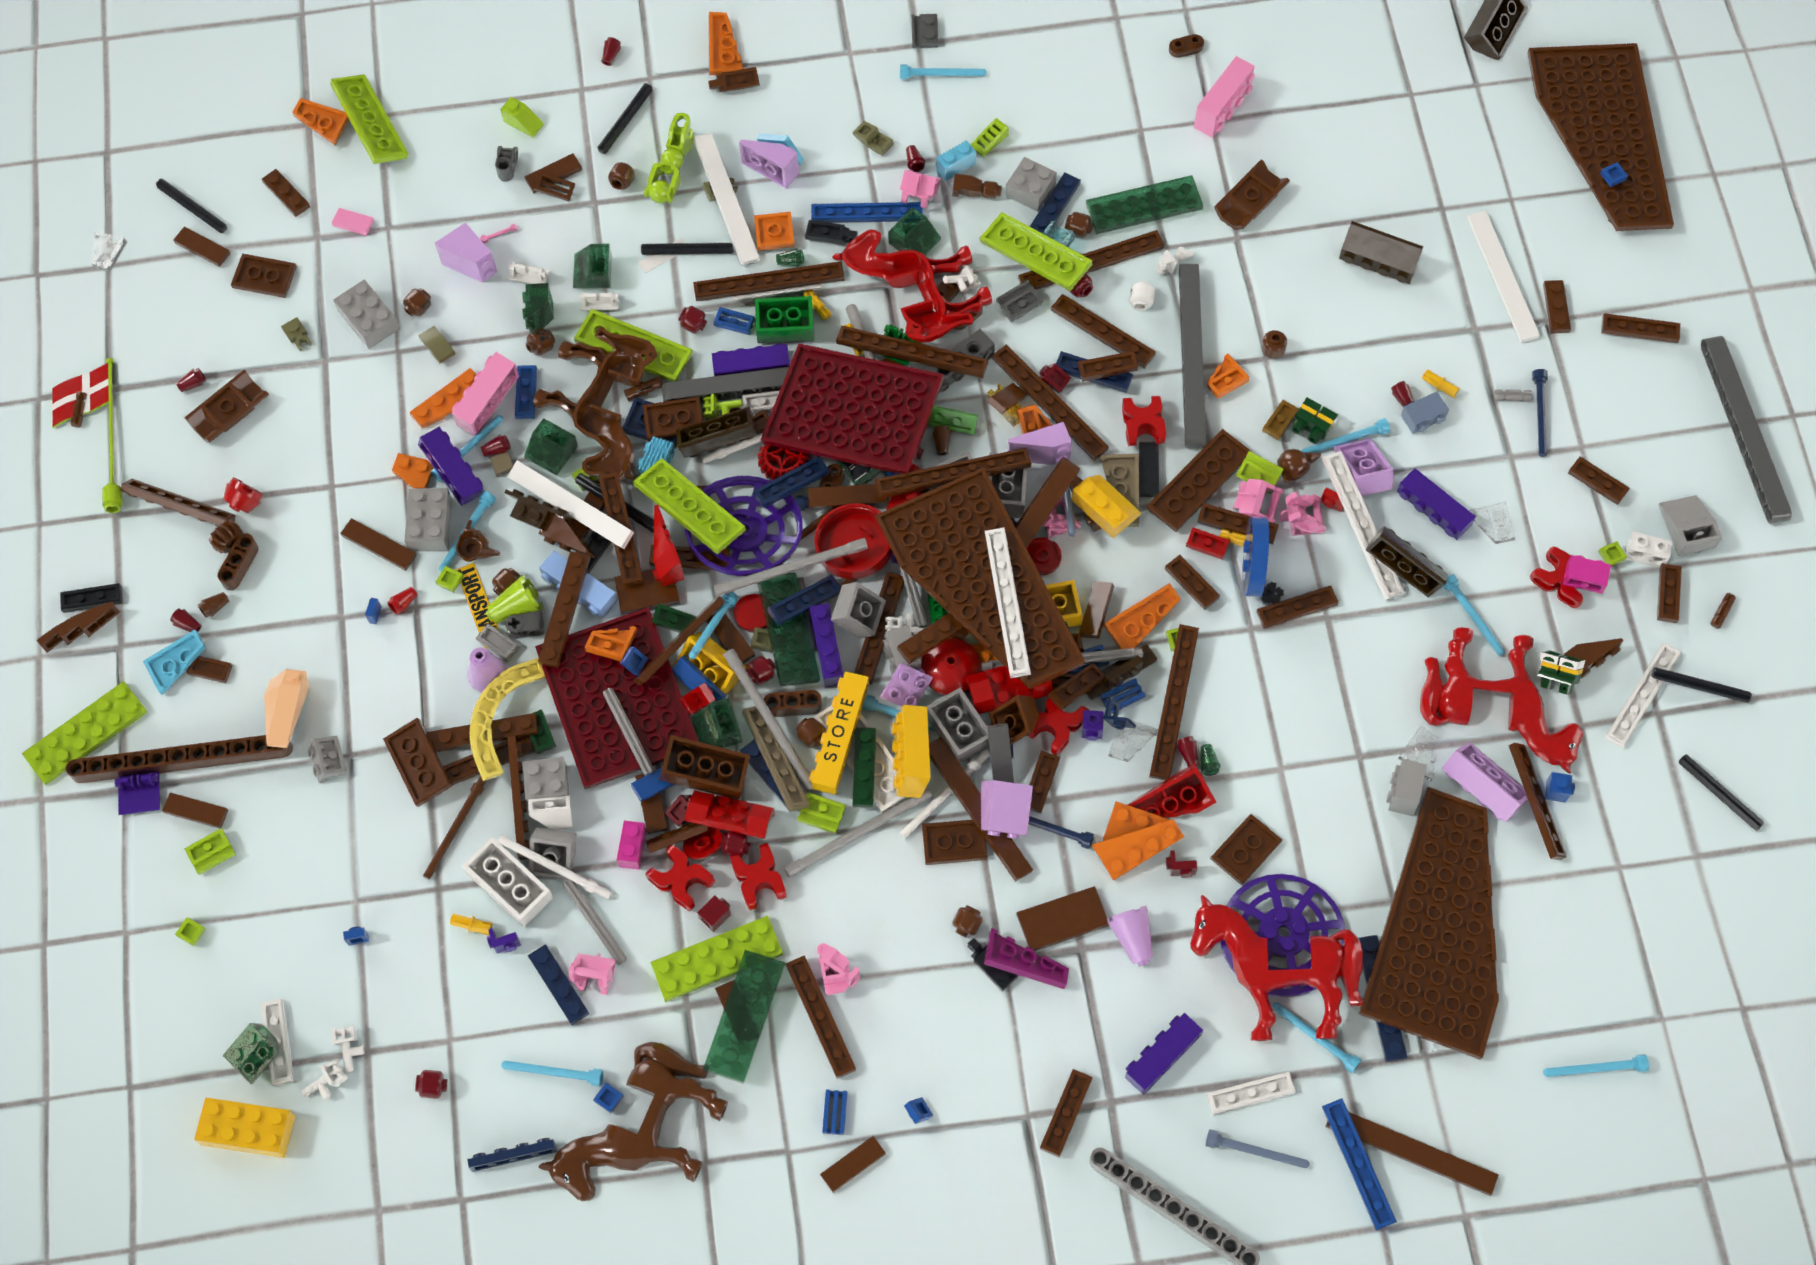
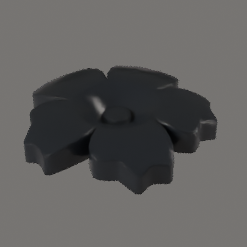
[1261,582,1284,604]

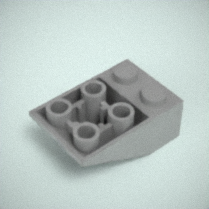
[1658,495,1722,556]

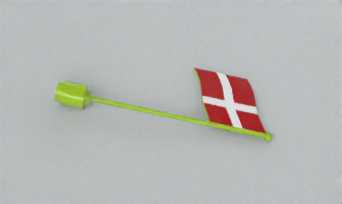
[52,358,123,513]

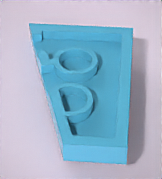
[143,630,206,695]

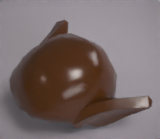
[1277,449,1321,483]
[456,520,500,562]

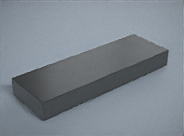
[987,723,1014,783]

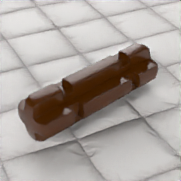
[71,391,87,428]
[1710,593,1736,629]

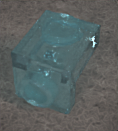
[1043,221,1076,248]

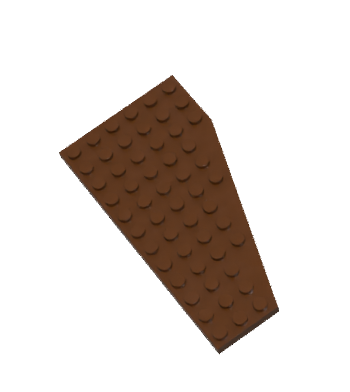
[1527,43,1674,231]
[875,467,1086,689]
[1358,787,1499,1060]

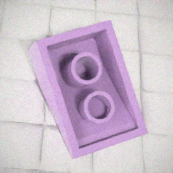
[739,140,799,189]
[1008,422,1072,465]
[1334,438,1393,497]

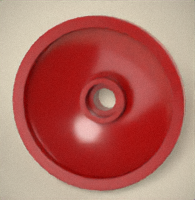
[921,638,981,695]

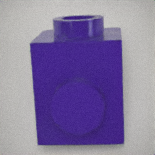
[1082,710,1104,741]
[487,928,521,954]

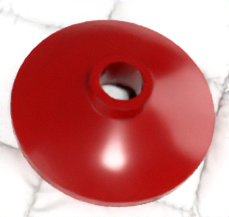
[683,827,723,859]

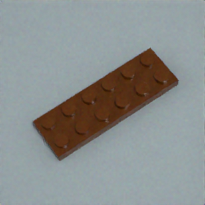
[1146,429,1252,532]

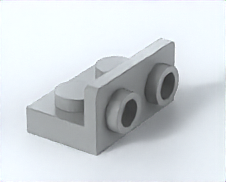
[308,736,347,783]

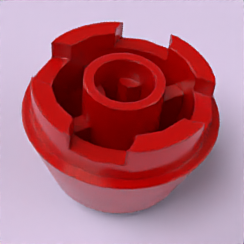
[223,477,263,513]

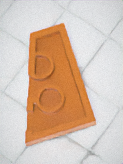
[292,98,349,146]
[1102,801,1170,841]

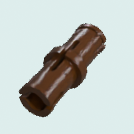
[624,376,663,401]

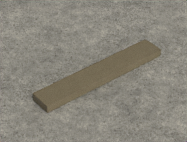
[742,706,809,812]

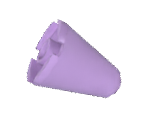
[467,647,507,693]
[1107,906,1153,967]

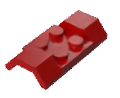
[964,665,1053,715]
[685,790,775,839]

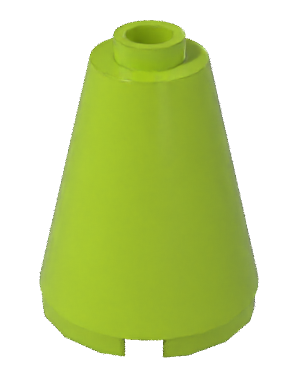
[486,574,544,623]

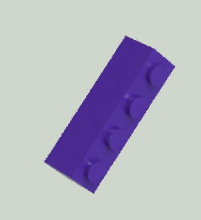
[711,344,790,376]
[418,426,483,507]
[1397,468,1476,540]
[809,603,844,688]
[1125,1012,1203,1095]

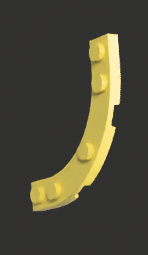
[469,658,545,781]

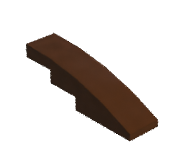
[36,602,120,653]

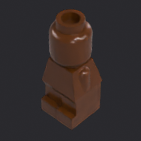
[952,174,1002,199]

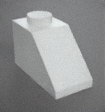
[528,796,572,829]

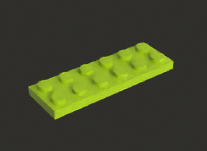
[330,74,408,164]
[979,212,1093,291]
[574,308,693,382]
[634,458,745,554]
[21,681,148,785]
[650,915,783,1002]

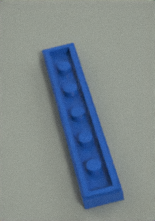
[811,202,923,223]
[1322,1098,1397,1231]

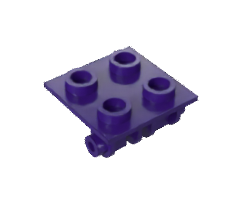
[115,771,160,815]

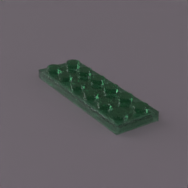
[1086,175,1203,234]
[757,572,820,686]
[703,950,785,1084]

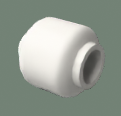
[1129,281,1155,311]

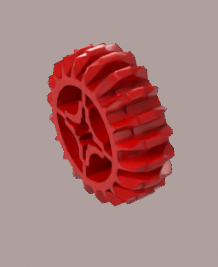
[757,444,810,481]

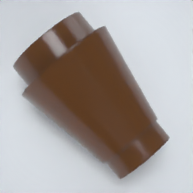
[932,425,951,456]
[198,592,230,618]

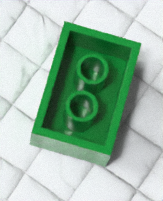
[755,296,814,343]

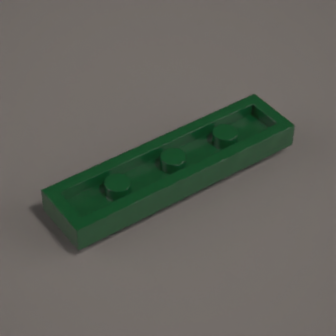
[852,727,876,808]

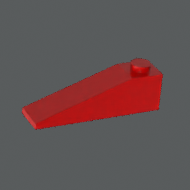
[652,504,685,587]
[1127,763,1217,818]

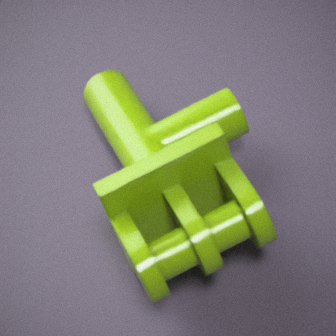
[702,394,743,419]

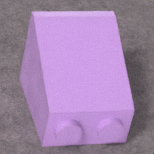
[435,222,497,282]
[981,780,1033,839]

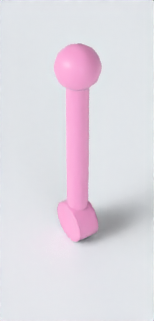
[480,224,517,243]

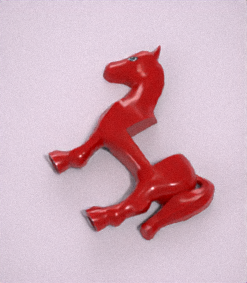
[832,229,993,343]
[1420,627,1584,774]
[1190,895,1363,1041]

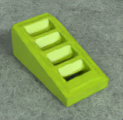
[970,118,1009,157]

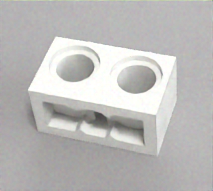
[1625,532,1673,568]

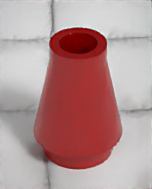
[387,587,418,614]

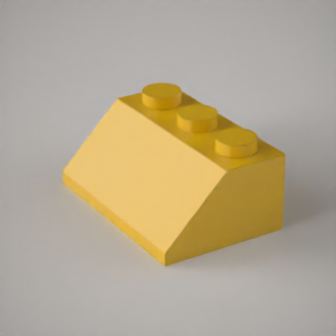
[1072,474,1141,539]
[672,631,746,695]

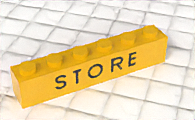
[809,671,869,795]

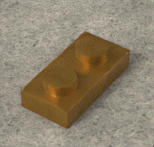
[1262,400,1299,441]

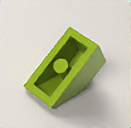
[500,97,544,138]

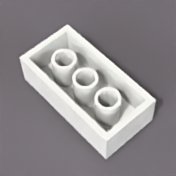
[462,837,553,927]

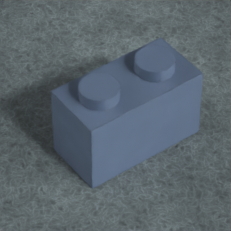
[1401,392,1449,434]

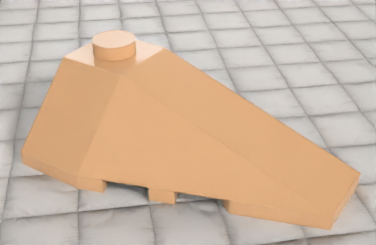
[264,669,310,748]

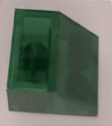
[888,207,941,256]
[573,244,612,288]
[522,283,554,333]
[524,418,578,476]
[692,697,742,748]
[222,1023,280,1084]

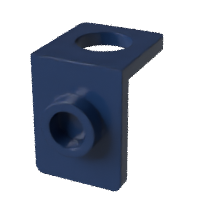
[1103,698,1136,730]

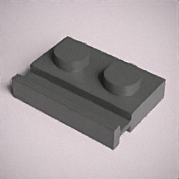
[911,14,938,48]
[996,280,1043,322]

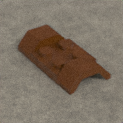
[1214,159,1290,230]
[184,370,269,443]

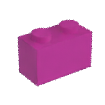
[1563,555,1611,594]
[616,820,647,870]

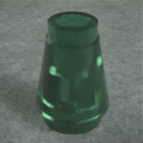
[776,248,804,267]
[1200,744,1221,776]

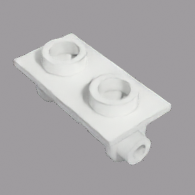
[508,262,550,287]
[579,292,619,311]

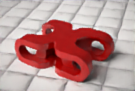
[1122,396,1166,446]
[1530,547,1583,608]
[1027,698,1089,756]
[730,843,787,911]
[645,845,716,911]

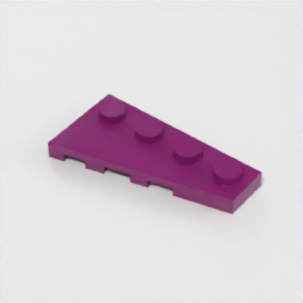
[984,928,1069,989]

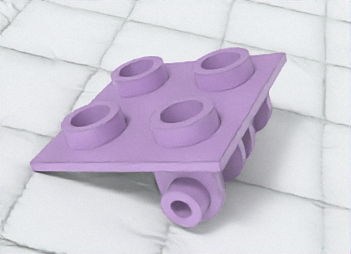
[880,662,933,707]

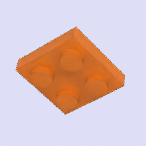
[754,212,795,251]

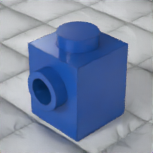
[1545,772,1575,803]

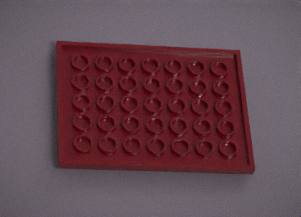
[761,343,944,474]
[535,607,698,790]

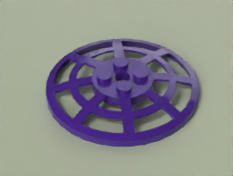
[685,476,803,576]
[1220,874,1345,997]

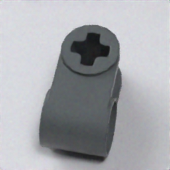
[495,146,518,181]
[505,611,545,638]

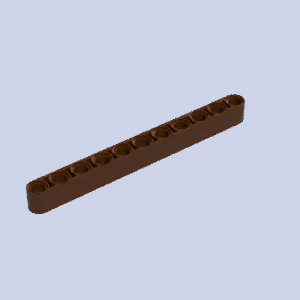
[951,457,1080,641]
[66,735,293,783]

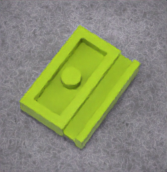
[1236,451,1284,494]
[797,792,846,834]
[184,828,236,875]

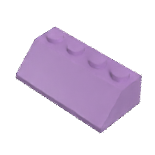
[1442,742,1528,822]

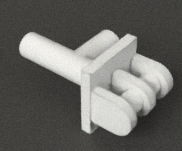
[1156,247,1193,276]
[943,265,981,293]
[885,614,925,635]
[332,1025,365,1073]
[301,1059,348,1100]

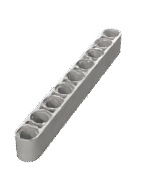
[1090,1148,1260,1265]

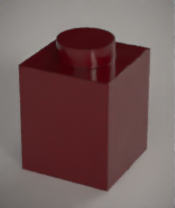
[697,895,731,932]

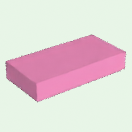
[332,208,374,236]

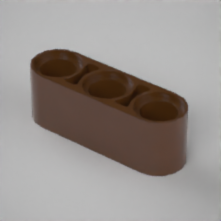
[217,533,259,591]
[763,690,822,717]

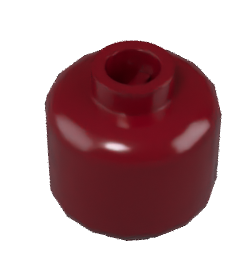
[1066,274,1093,298]
[678,306,707,334]
[746,656,776,686]
[719,831,751,858]
[415,1070,448,1099]

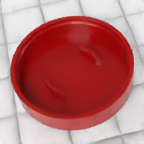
[814,503,892,579]

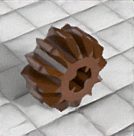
[209,520,244,554]

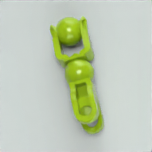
[644,113,694,204]

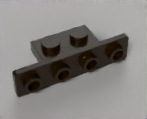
[504,489,574,531]
[1086,644,1157,700]

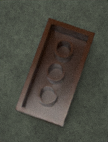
[659,735,750,800]

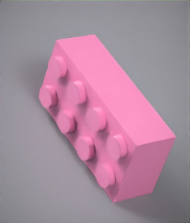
[1194,56,1255,138]
[452,352,519,436]

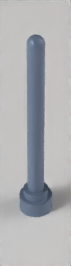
[1055,461,1076,537]
[1205,1129,1310,1168]

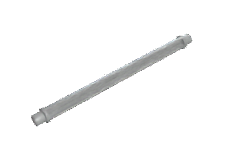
[981,648,1143,672]

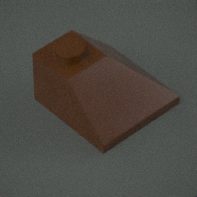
[988,695,1039,746]

